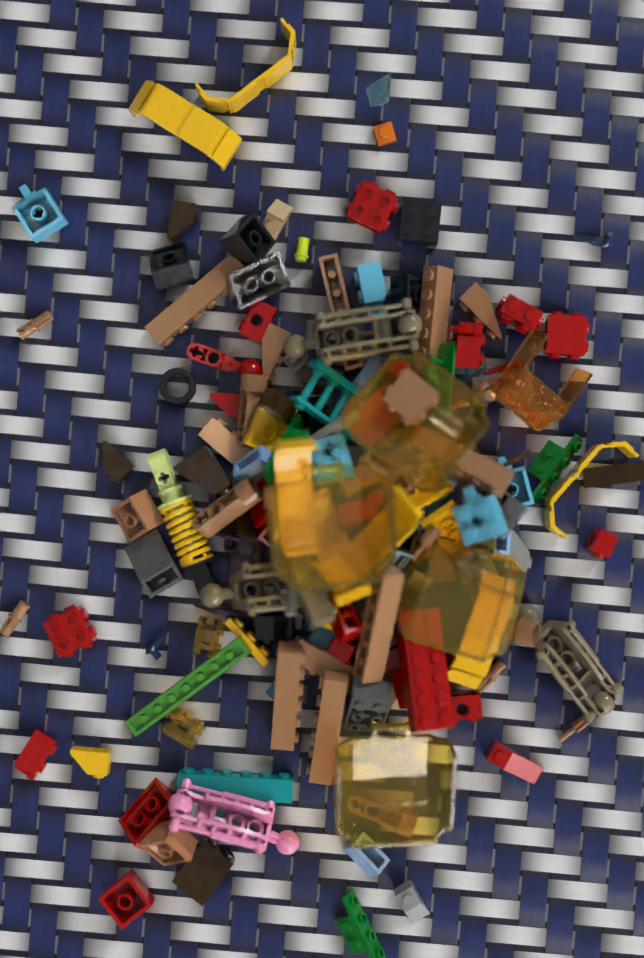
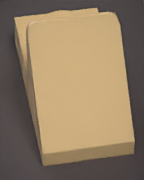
[262,199,293,241]

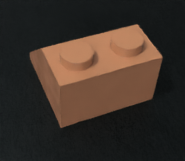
[111,489,164,543]
[138,820,198,866]

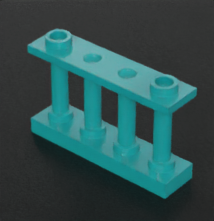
[289,359,368,442]

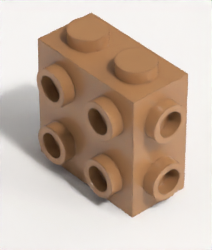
[382,368,441,426]

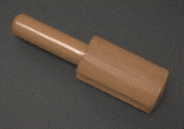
[411,525,442,561]
[558,714,593,742]

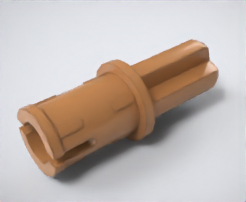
[16,311,53,340]
[0,600,30,637]
[475,659,507,693]

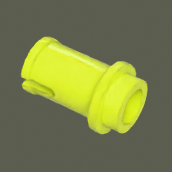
[294,237,310,263]

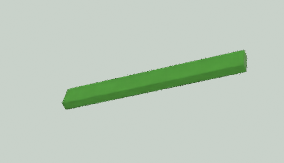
[124,636,252,737]

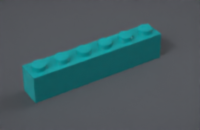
[177,767,294,804]

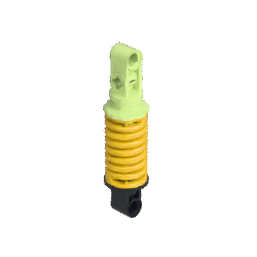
[146,448,218,596]

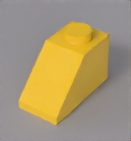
[70,746,112,779]

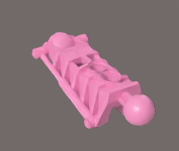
[168,778,299,855]

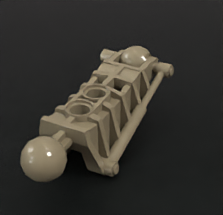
[283,297,422,366]
[200,561,325,617]
[514,604,623,723]

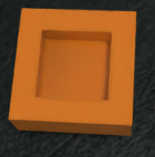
[373,121,397,147]

